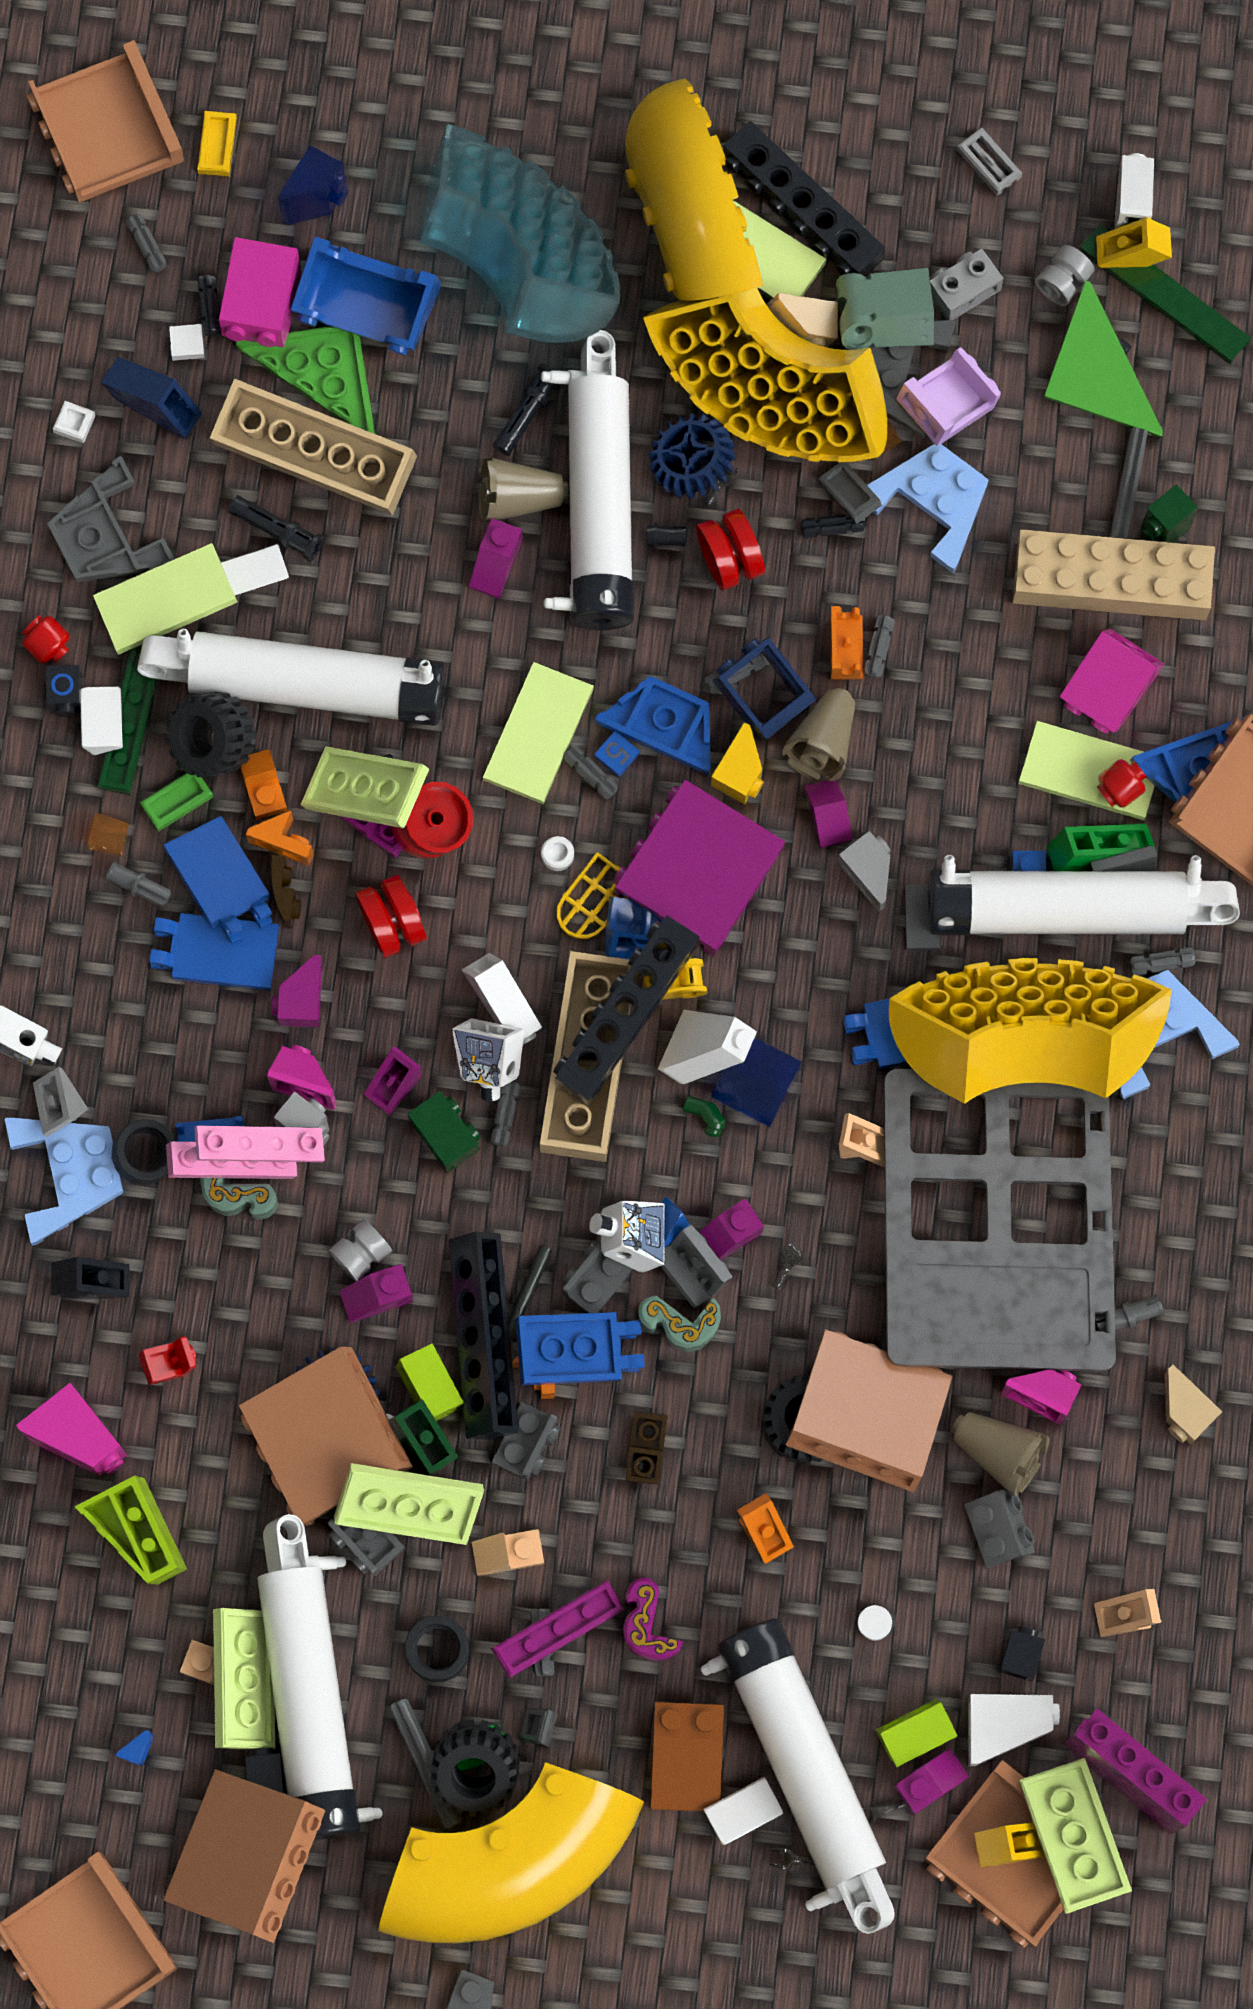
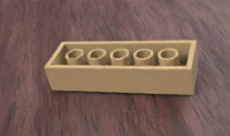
[210,379,417,516]
[1013,530,1215,620]
[540,951,631,1162]

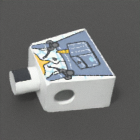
[0,1005,62,1066]
[453,1018,524,1101]
[590,1201,664,1272]

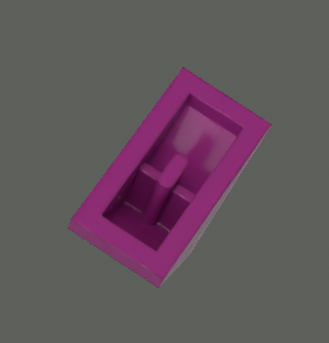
[804,780,852,849]
[364,1046,422,1115]

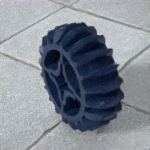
[649,413,736,500]

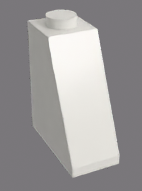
[1114,153,1154,229]
[462,953,542,1044]
[658,1010,757,1084]
[968,1694,1060,1766]

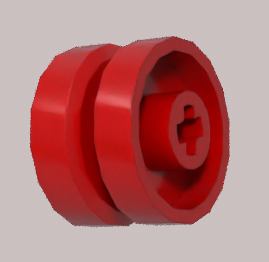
[695,508,765,591]
[392,782,473,859]
[355,874,427,959]

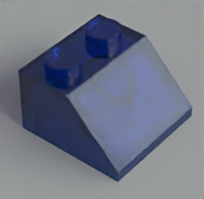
[278,145,348,225]
[711,1037,802,1128]

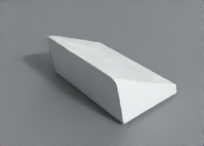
[221,544,289,595]
[80,687,123,755]
[704,1777,783,1845]

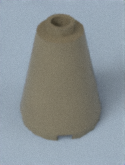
[478,457,568,522]
[782,688,856,781]
[951,1412,1050,1496]

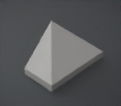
[33,1067,88,1137]

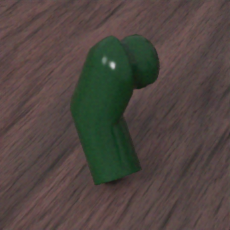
[683,1095,725,1138]

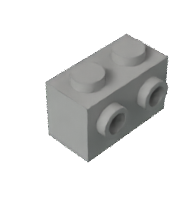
[930,249,1004,320]
[274,1091,330,1146]

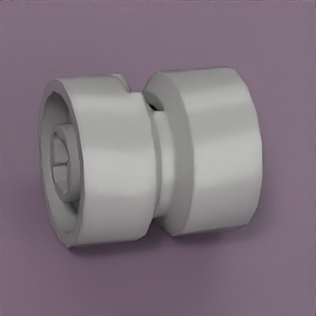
[1035,245,1095,306]
[328,1219,392,1281]

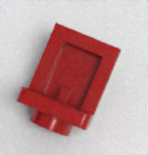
[138,1336,196,1385]

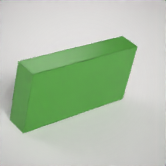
[140,773,214,832]

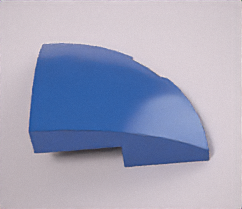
[605,896,663,960]

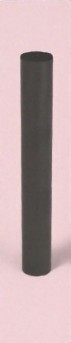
[508,1245,553,1342]

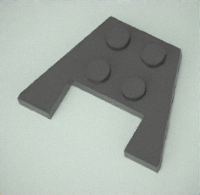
[867,320,956,439]
[47,456,175,582]

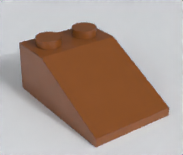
[651,1702,724,1812]

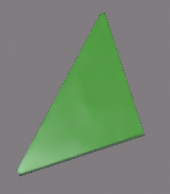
[1044,281,1163,438]
[236,326,375,434]

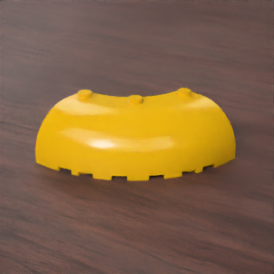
[625,78,764,301]
[643,288,887,462]
[889,958,1171,1104]
[379,1762,644,1943]

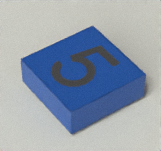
[594,731,640,778]

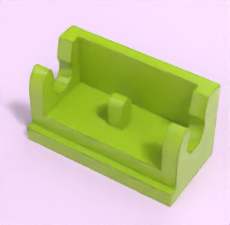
[395,1344,464,1421]
[875,1699,957,1767]

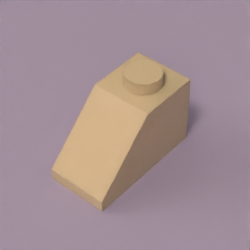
[766,293,838,347]
[1164,1365,1222,1445]

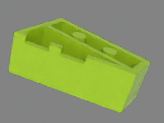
[75,1476,187,1585]

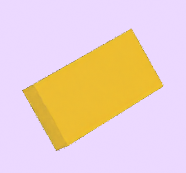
[197,111,237,177]

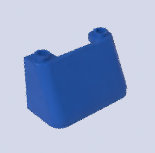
[291,237,442,356]

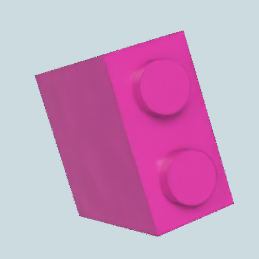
[219,237,302,348]
[1060,629,1165,734]
[16,1383,127,1476]

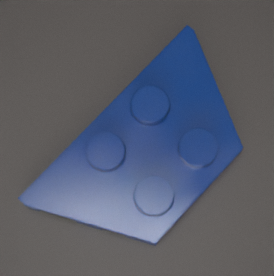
[595,676,711,775]
[1130,717,1243,803]

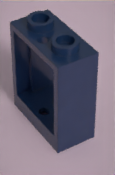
[712,637,816,742]

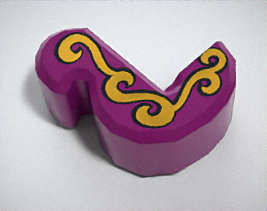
[623,1578,684,1662]

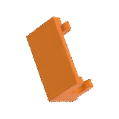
[830,606,863,679]

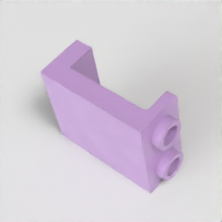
[896,347,1001,446]

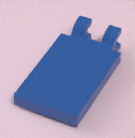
[164,816,272,943]
[150,913,279,991]
[843,998,908,1070]
[515,1312,645,1385]

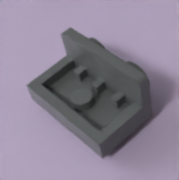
[661,1224,733,1308]
[964,1490,1035,1569]
[327,1519,406,1576]

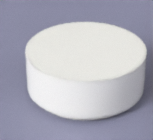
[541,836,574,871]
[857,1605,892,1641]

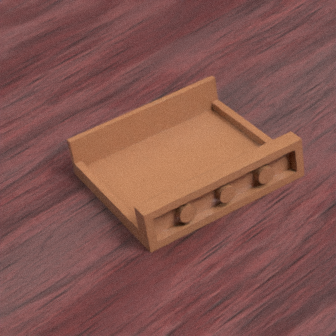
[27,40,184,203]
[1169,714,1253,886]
[786,1329,953,1492]
[239,1347,413,1526]
[924,1760,1063,1949]
[163,1769,325,1943]
[0,1851,179,2009]

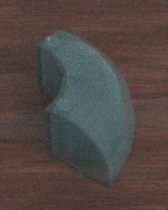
[420,124,620,343]

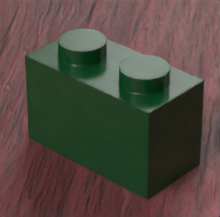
[1140,484,1198,543]
[408,1091,481,1173]
[389,1399,458,1476]

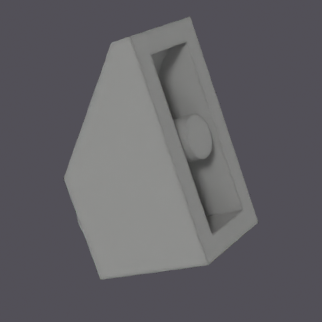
[837,831,890,912]

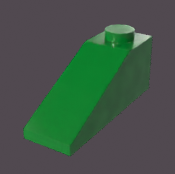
[1046,824,1156,871]

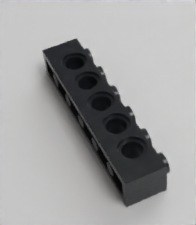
[723,121,886,277]
[553,915,700,1107]
[449,1231,519,1440]

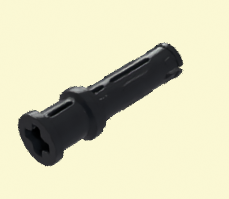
[492,363,557,456]
[228,495,324,562]

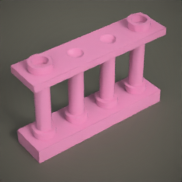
[166,1126,325,1179]

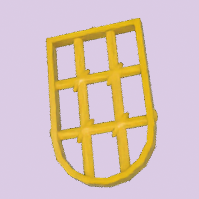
[557,852,628,940]

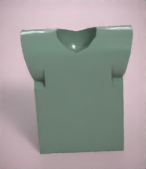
[835,268,934,350]

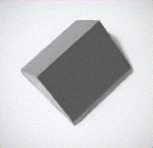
[519,1707,557,1748]

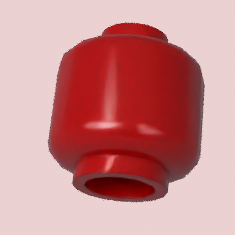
[21,615,70,664]
[1096,759,1147,808]

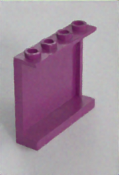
[613,780,785,957]
[1064,1708,1207,1834]

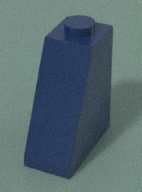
[101,357,202,439]

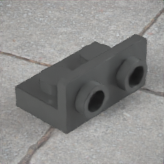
[562,1240,634,1313]
[492,1402,561,1481]

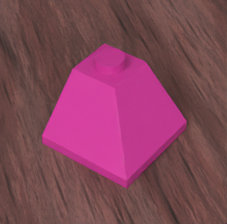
[267,1045,337,1111]
[1000,1369,1081,1425]

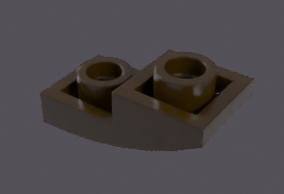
[271,855,301,929]
[625,1411,668,1485]

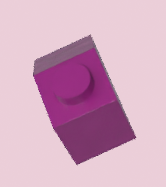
[469,518,523,599]
[272,955,323,1027]
[698,1198,764,1260]
[339,1264,414,1323]
[893,1749,969,1816]

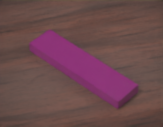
[491,1580,625,1679]

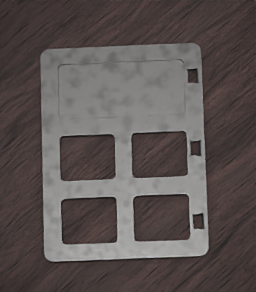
[884,1069,1116,1372]

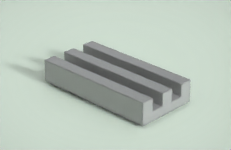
[957,128,1022,196]

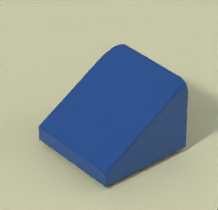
[661,1196,689,1248]
[115,1730,155,1767]

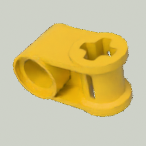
[642,958,707,1000]

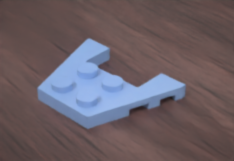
[867,444,989,573]
[1119,970,1240,1100]
[5,1118,124,1246]

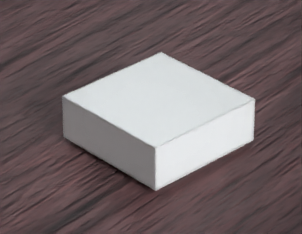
[170,324,205,361]
[53,401,96,444]

